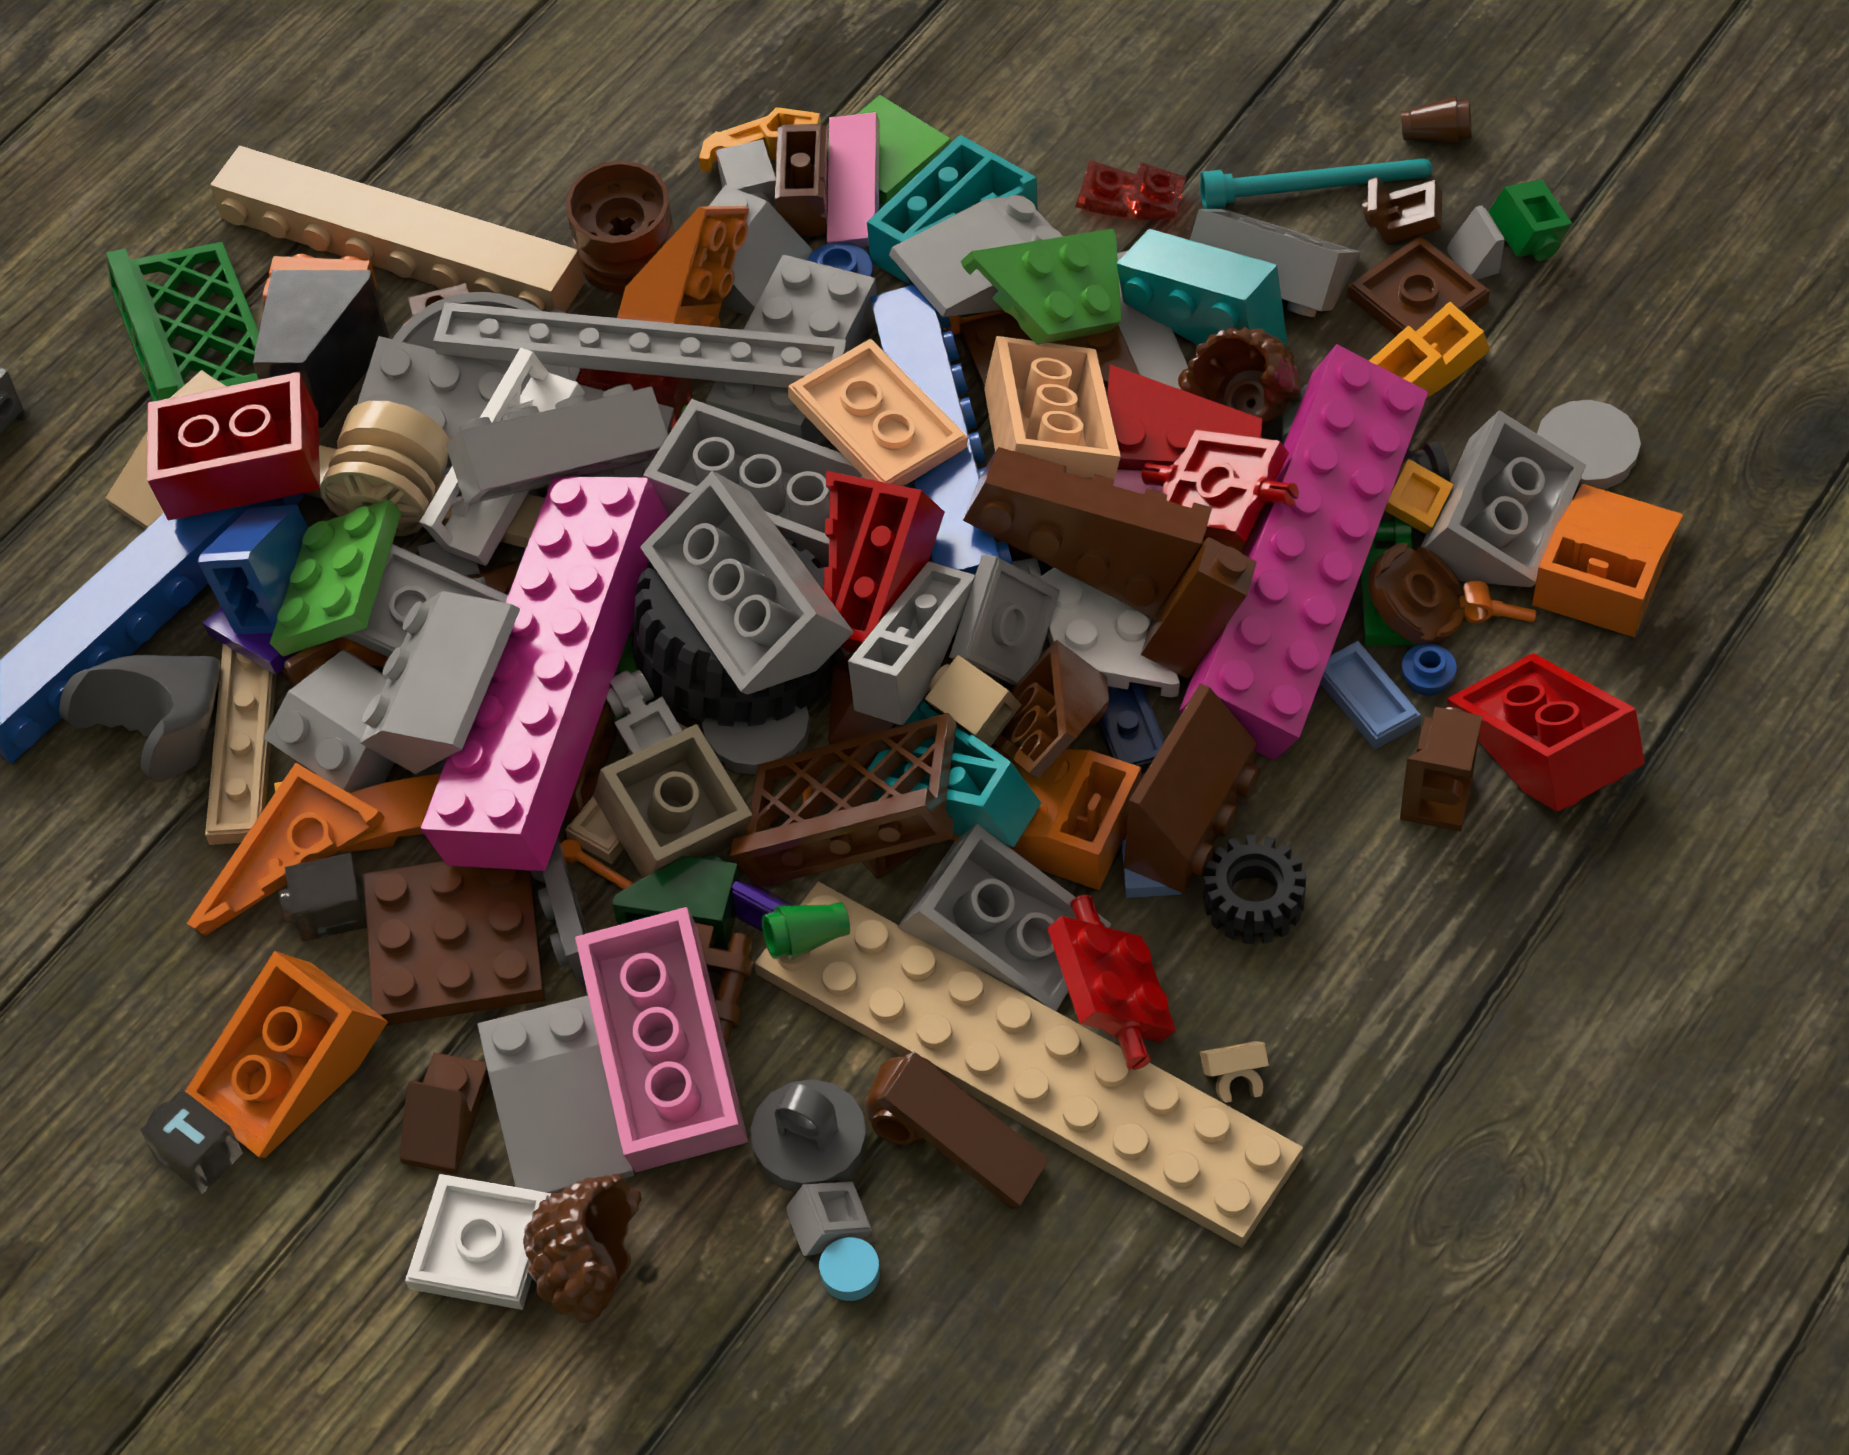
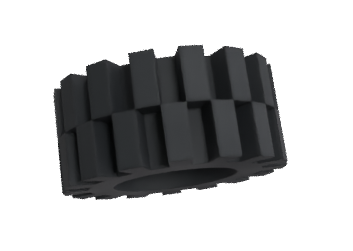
[1203,835,1306,944]

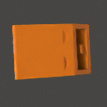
[617,206,749,328]
[1532,484,1684,638]
[952,748,1141,890]

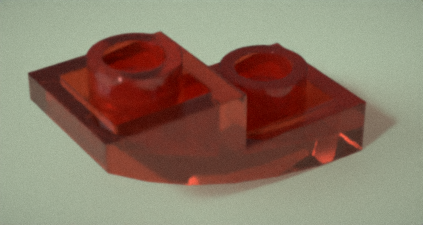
[1075,160,1186,219]

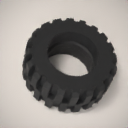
[632,536,836,727]

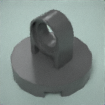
[750,1079,868,1192]

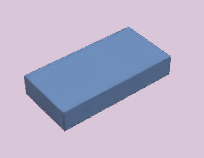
[1320,641,1421,750]

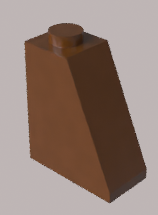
[1141,537,1257,679]

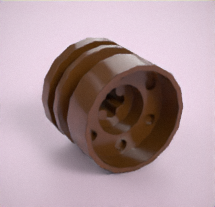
[566,160,675,294]

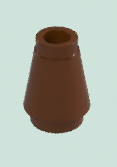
[1401,96,1472,144]

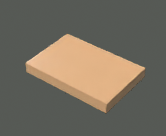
[788,339,968,486]

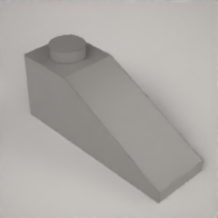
[848,561,975,726]

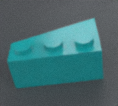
[867,135,1038,284]
[860,700,1041,847]

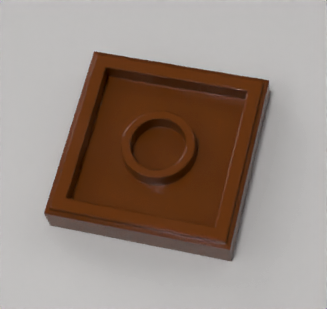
[1347,235,1490,336]

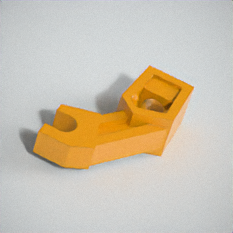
[699,107,821,172]

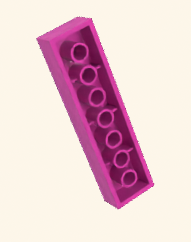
[1178,344,1428,761]
[421,477,669,871]

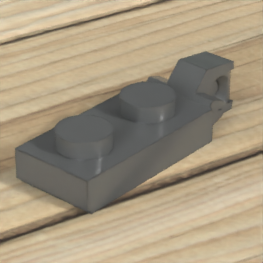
[529,837,588,984]

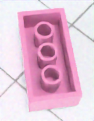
[575,907,748,1172]

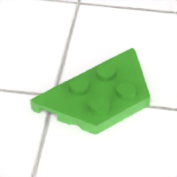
[960,229,1122,345]

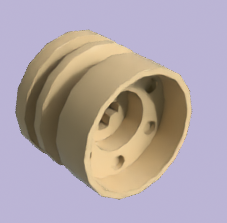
[320,401,451,536]

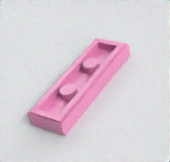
[827,112,880,247]

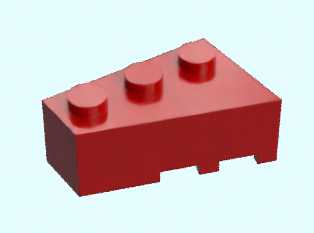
[1107,364,1262,470]
[824,471,945,653]

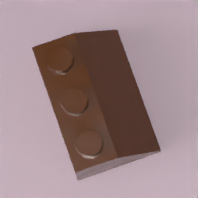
[1124,684,1260,894]

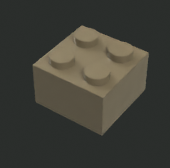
[593,724,752,878]

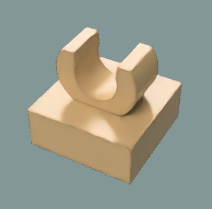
[1200,1041,1269,1103]

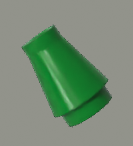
[762,902,850,961]

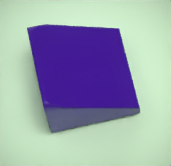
[731,881,795,932]

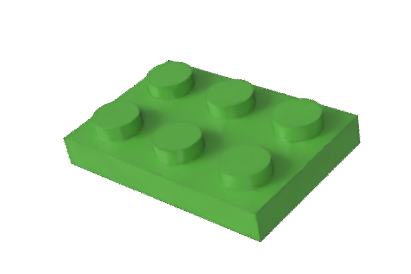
[270,499,402,656]

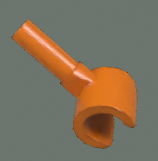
[1459,581,1536,623]

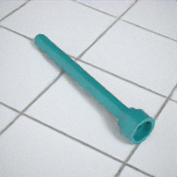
[1200,159,1433,209]

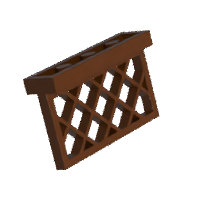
[730,713,956,887]

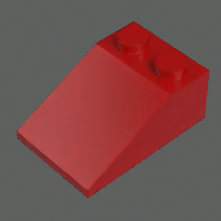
[1447,653,1645,812]

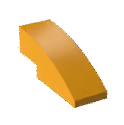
[1369,302,1490,398]

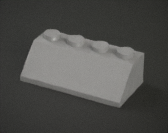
[640,471,854,695]

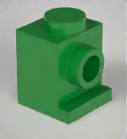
[1488,179,1572,261]

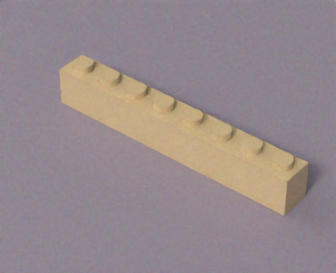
[210,146,585,312]

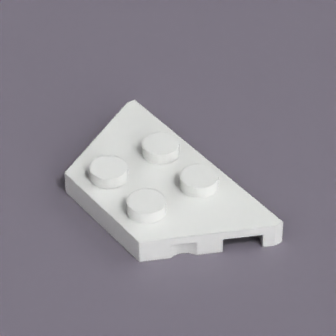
[1038,568,1180,698]

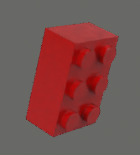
[147,372,321,521]

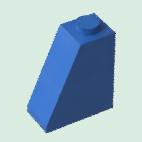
[198,505,308,635]

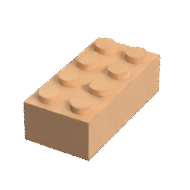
[984,336,1121,479]

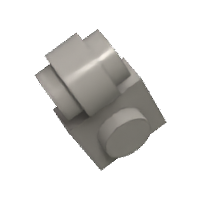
[605,670,682,755]

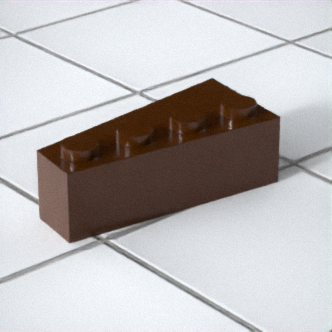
[963,447,1212,618]

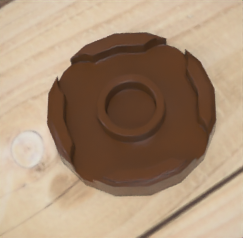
[1369,543,1465,645]

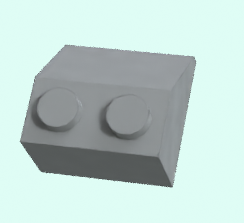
[709,185,813,317]
[263,650,395,792]

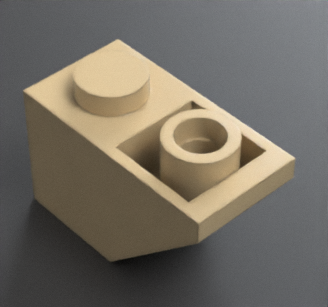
[925,655,1021,747]

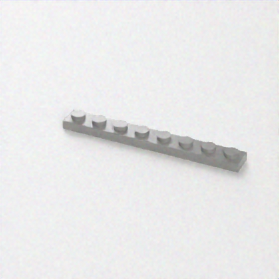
[433,302,847,388]

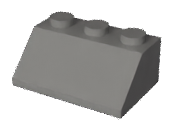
[1190,209,1361,317]
[1421,410,1586,587]
[360,591,521,774]

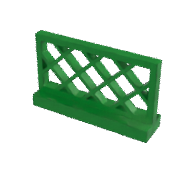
[106,242,259,402]

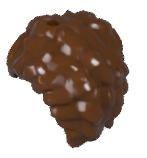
[1178,327,1302,430]
[523,1174,642,1323]

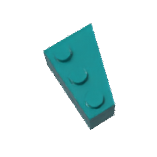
[1117,229,1287,346]

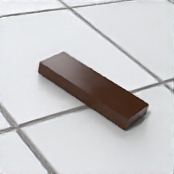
[876,1051,1049,1209]

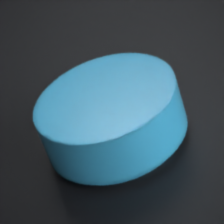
[819,1237,880,1301]

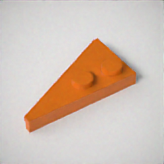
[187,763,386,936]

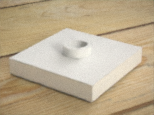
[405,1174,552,1310]

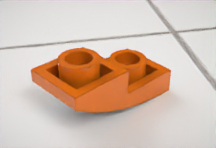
[340,774,441,853]

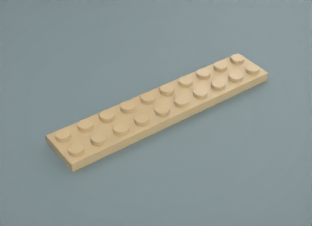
[754,881,1303,1248]

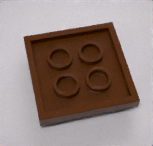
[363,861,545,1026]

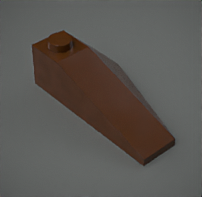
[994,640,1109,779]

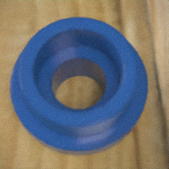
[1402,644,1457,696]

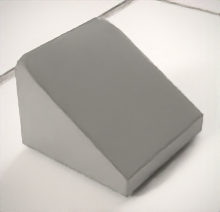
[1447,205,1504,280]
[786,1182,872,1256]

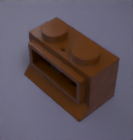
[1400,707,1482,832]

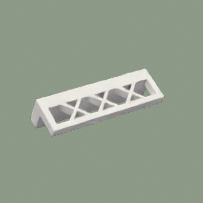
[420,348,585,566]

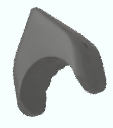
[59,655,221,783]

